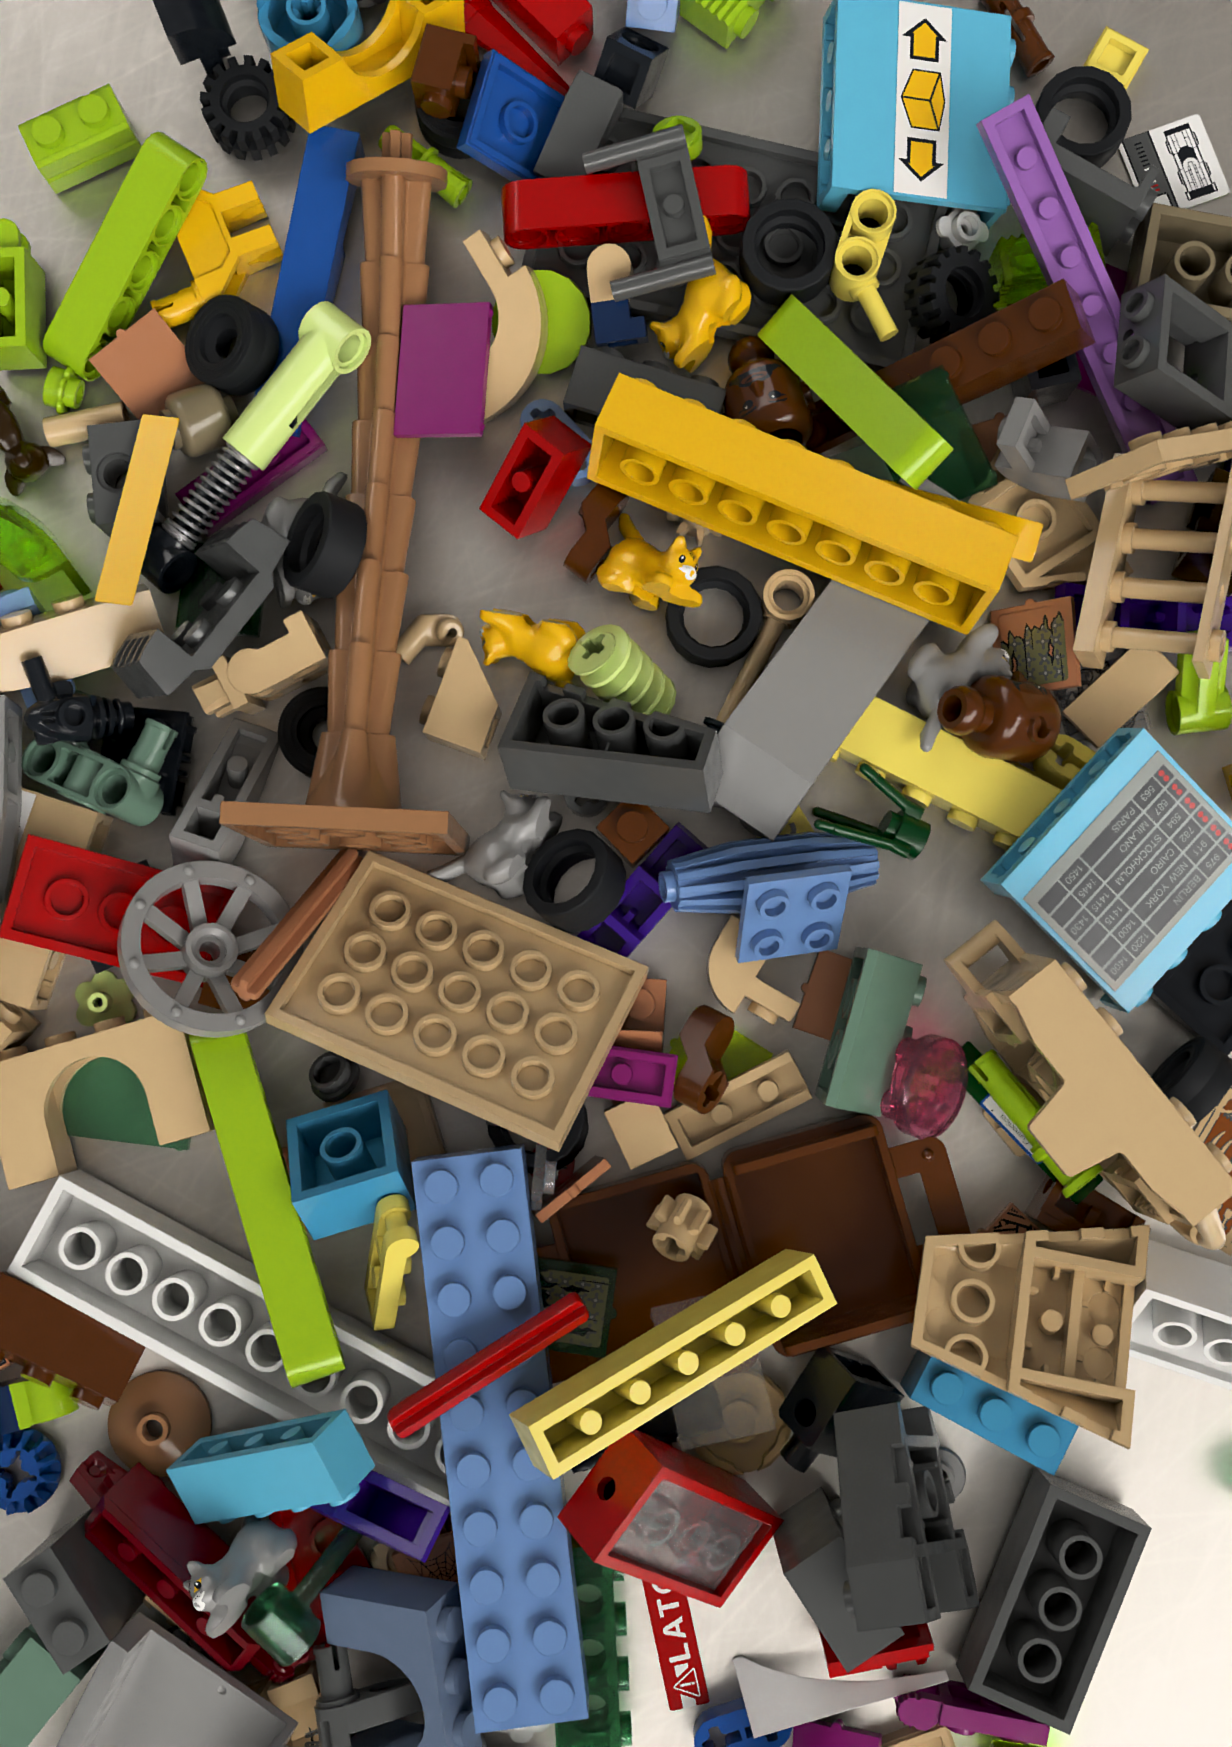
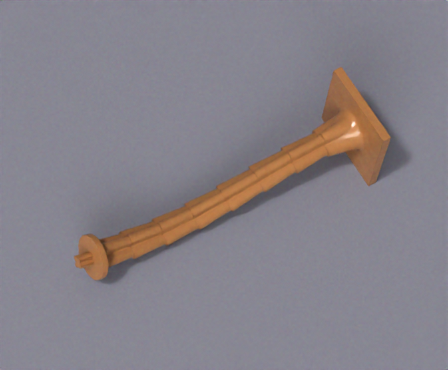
[219,130,470,856]

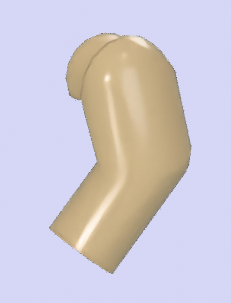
[396,613,464,665]

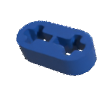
[693,1697,792,1747]

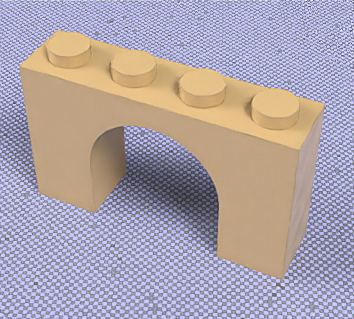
[0,1009,215,1190]

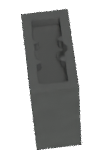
[1113,274,1232,431]

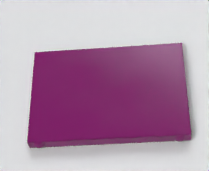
[394,302,493,438]

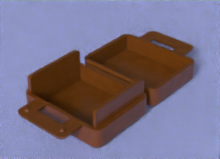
[537,1112,971,1384]

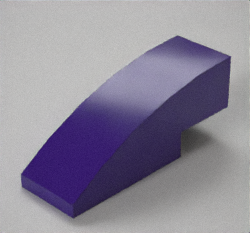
[309,1470,450,1563]

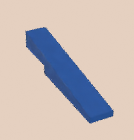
[254,126,365,438]

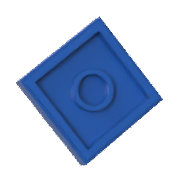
[456,49,565,182]

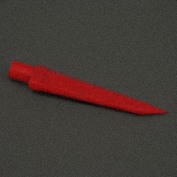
[464,0,570,96]

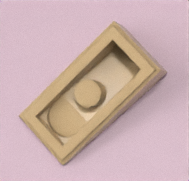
[1061,649,1179,749]

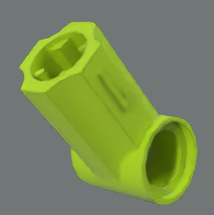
[1165,630,1232,736]

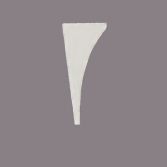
[733,1656,950,1738]

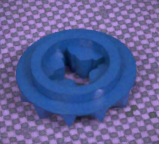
[0,1428,61,1515]

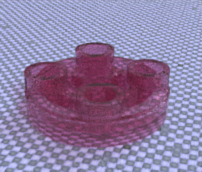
[880,1034,968,1140]

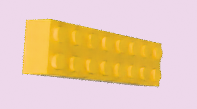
[587,373,1019,635]

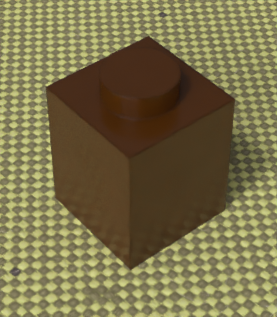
[596,802,670,869]

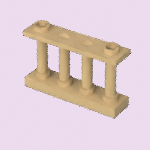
[1073,453,1232,679]

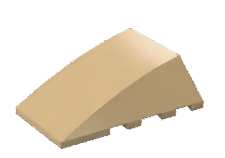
[910,1225,1150,1449]

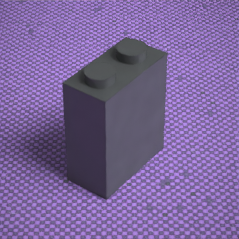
[3,1508,146,1675]

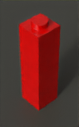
[492,0,593,67]

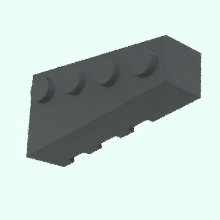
[497,671,723,813]

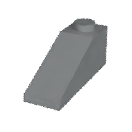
[169,717,279,866]

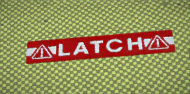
[642,1580,710,1711]

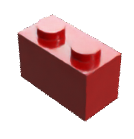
[479,415,591,540]

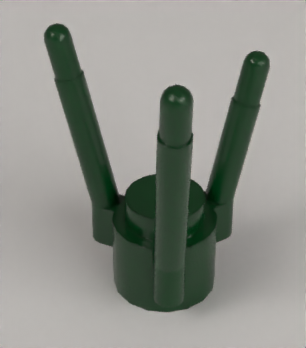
[812,763,931,860]

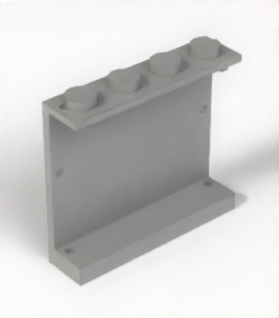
[56,1611,299,1747]

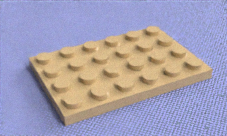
[264,850,649,1152]

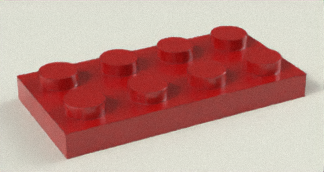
[0,834,234,988]

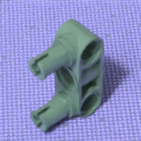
[22,690,179,827]

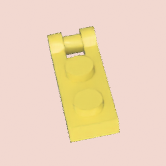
[364,1194,419,1331]

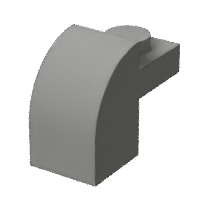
[994,397,1103,502]

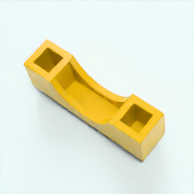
[270,0,465,134]

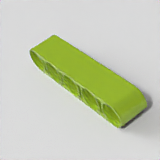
[43,132,208,382]
[757,294,954,490]

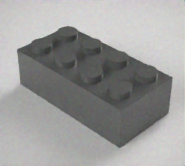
[956,1466,1152,1735]

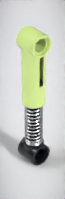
[141,301,371,594]

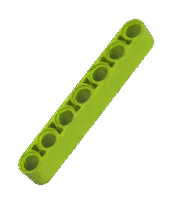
[189,1032,346,1388]

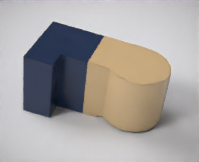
[587,244,649,348]

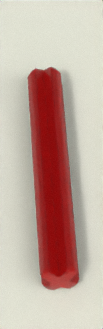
[387,1292,589,1438]

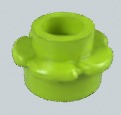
[43,366,85,414]

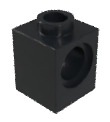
[594,27,669,109]

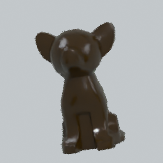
[0,386,66,496]

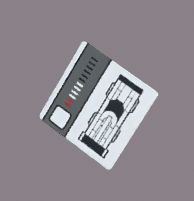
[1119,114,1230,209]

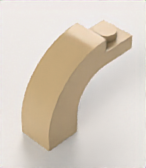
[463,230,548,424]

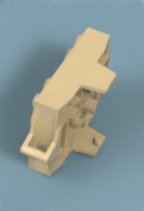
[944,920,1232,1250]

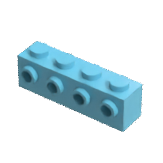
[166,1409,375,1524]

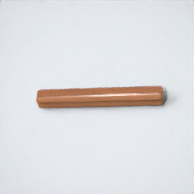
[231,848,363,1001]

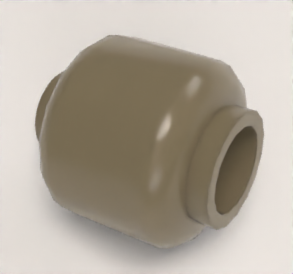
[159,383,239,458]

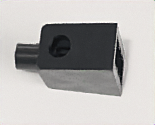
[779,1346,905,1473]

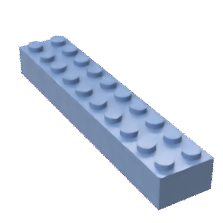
[411,1144,589,1734]

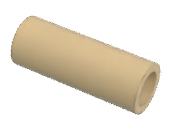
[42,401,130,448]

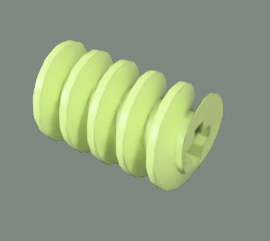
[568,624,677,715]

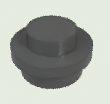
[309,1051,360,1102]

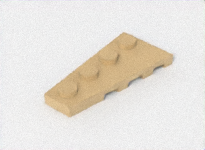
[1065,421,1232,500]

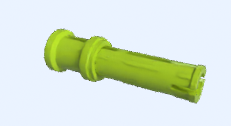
[967,1049,1104,1198]

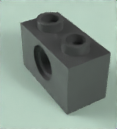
[82,420,169,537]

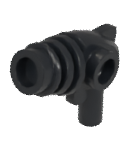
[21,656,135,746]

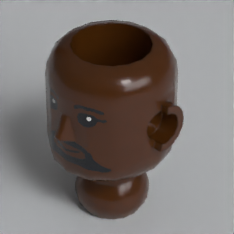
[722,336,816,446]
[937,671,1062,763]

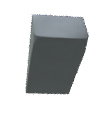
[533,70,623,178]

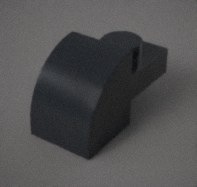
[153,0,237,80]

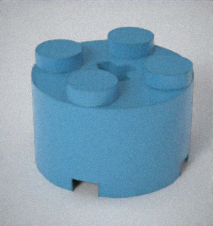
[256,0,367,53]

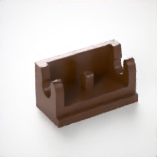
[1024,1175,1151,1234]

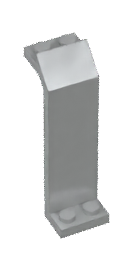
[713,478,960,841]

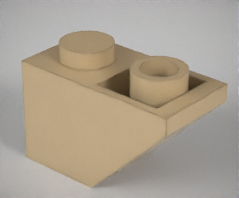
[419,636,502,760]

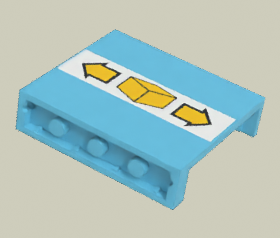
[817,0,1016,230]

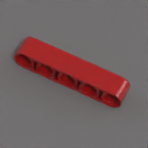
[501,165,751,250]

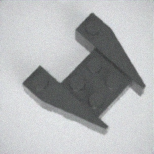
[833,1402,980,1632]

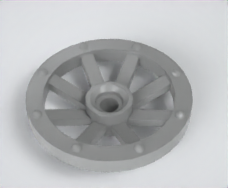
[117,861,303,1038]

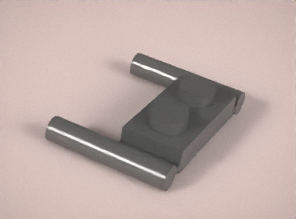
[581,124,716,302]

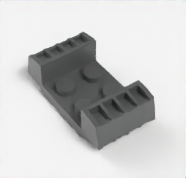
[111,518,290,699]

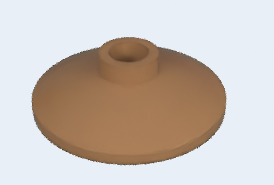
[107,1370,212,1477]

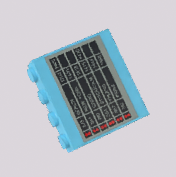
[980,728,1232,1013]

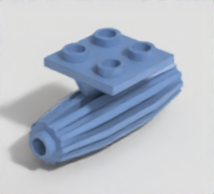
[658,832,880,963]

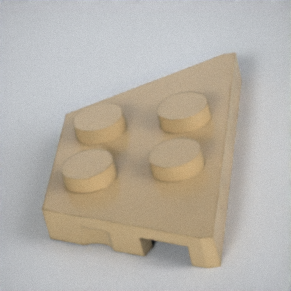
[967,448,1134,593]

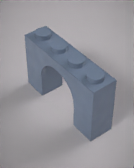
[319,1565,482,1747]

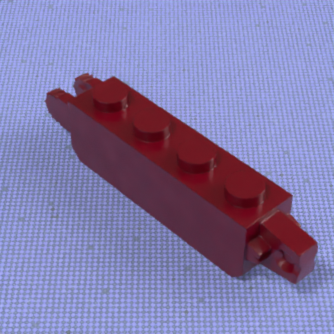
[69,1450,312,1685]

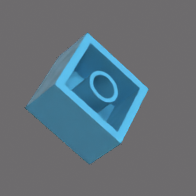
[286,1089,416,1240]

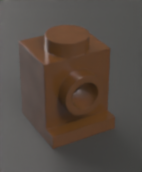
[410,24,481,119]

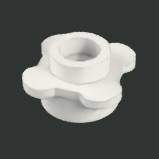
[936,208,989,251]

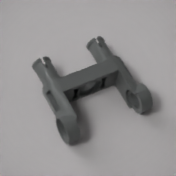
[312,1643,487,1747]

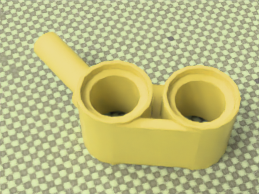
[829,189,898,342]

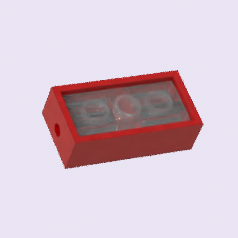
[557,1429,784,1608]

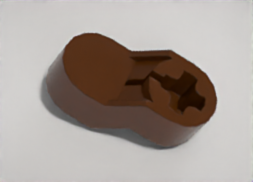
[563,483,629,584]
[673,1005,734,1114]

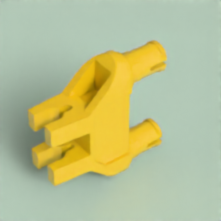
[150,180,283,329]

